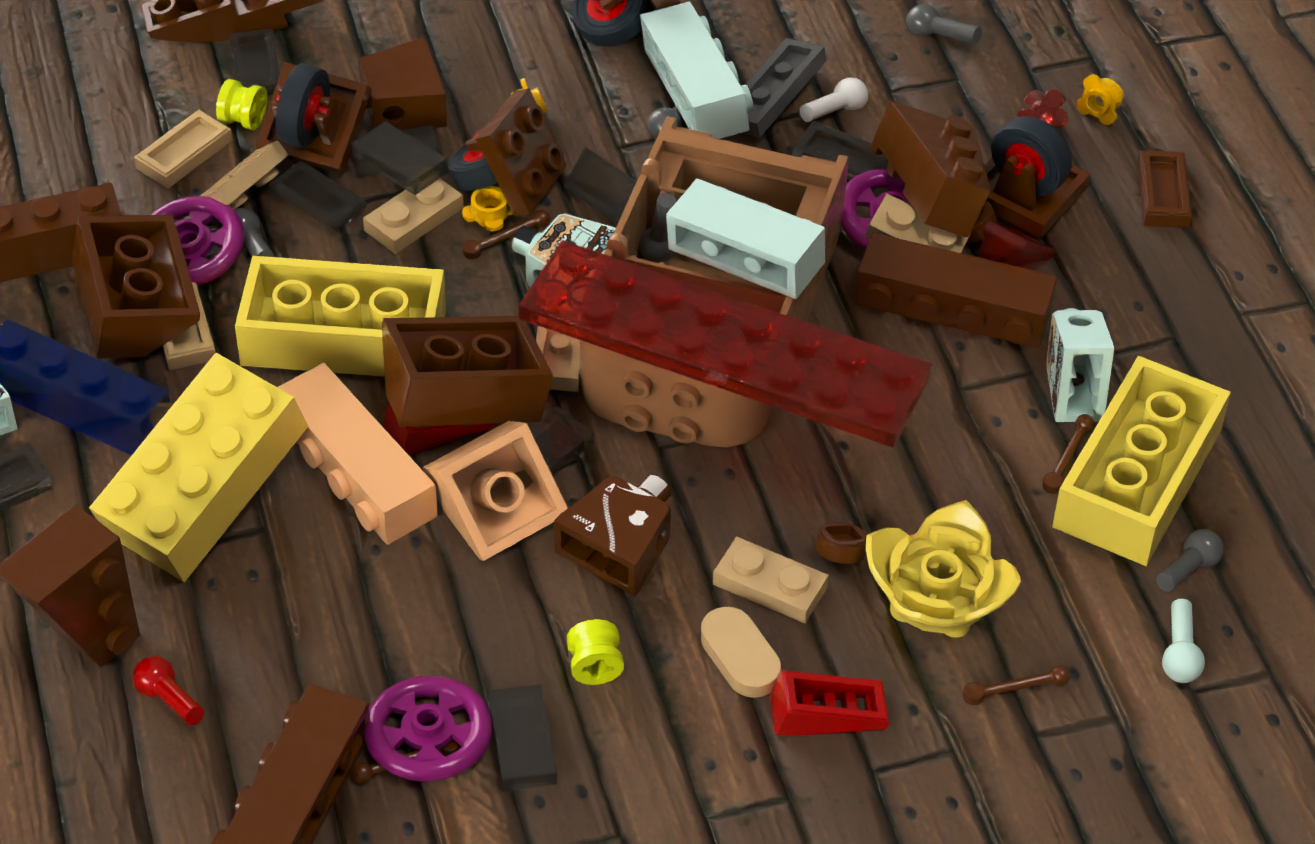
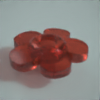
[1017,90,1068,128]

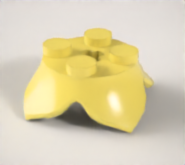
[866,500,1021,638]

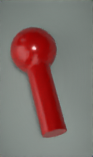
[132,656,204,725]

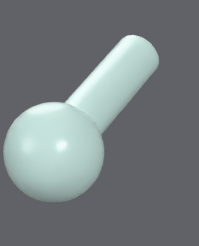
[1162,599,1205,683]

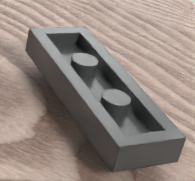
[742,38,826,138]

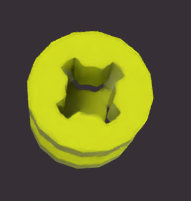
[216,79,268,130]
[567,619,624,685]

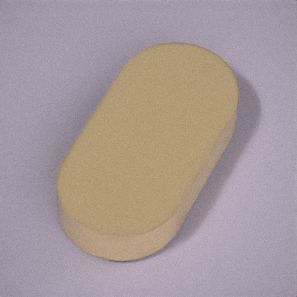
[701,607,781,698]

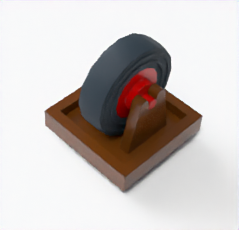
[571,0,681,47]
[255,62,372,174]
[448,88,567,217]
[984,116,1091,238]

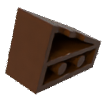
[870,100,991,238]
[0,504,140,668]

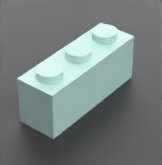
[666,178,825,299]

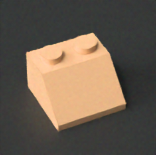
[422,421,568,561]

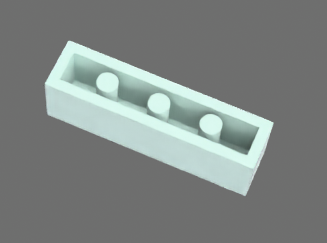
[640,1,753,139]

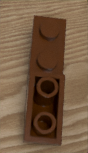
[142,0,325,43]

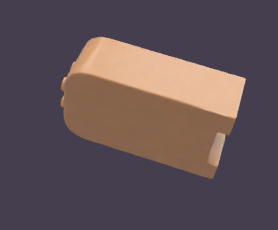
[580,116,849,448]

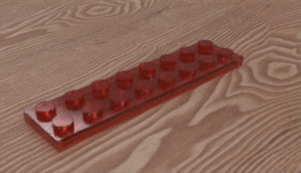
[519,240,932,448]

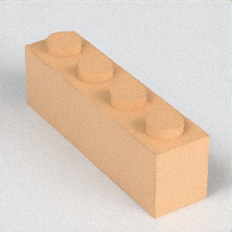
[277,363,438,545]

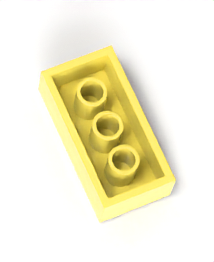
[235,256,446,377]
[89,353,308,583]
[1052,356,1231,566]

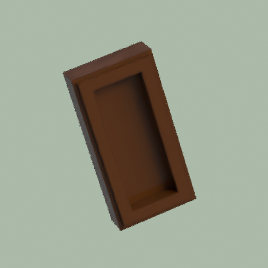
[1137,151,1192,228]

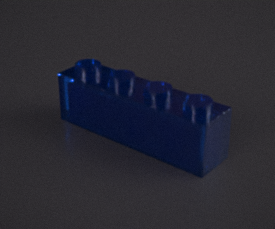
[0,319,172,455]

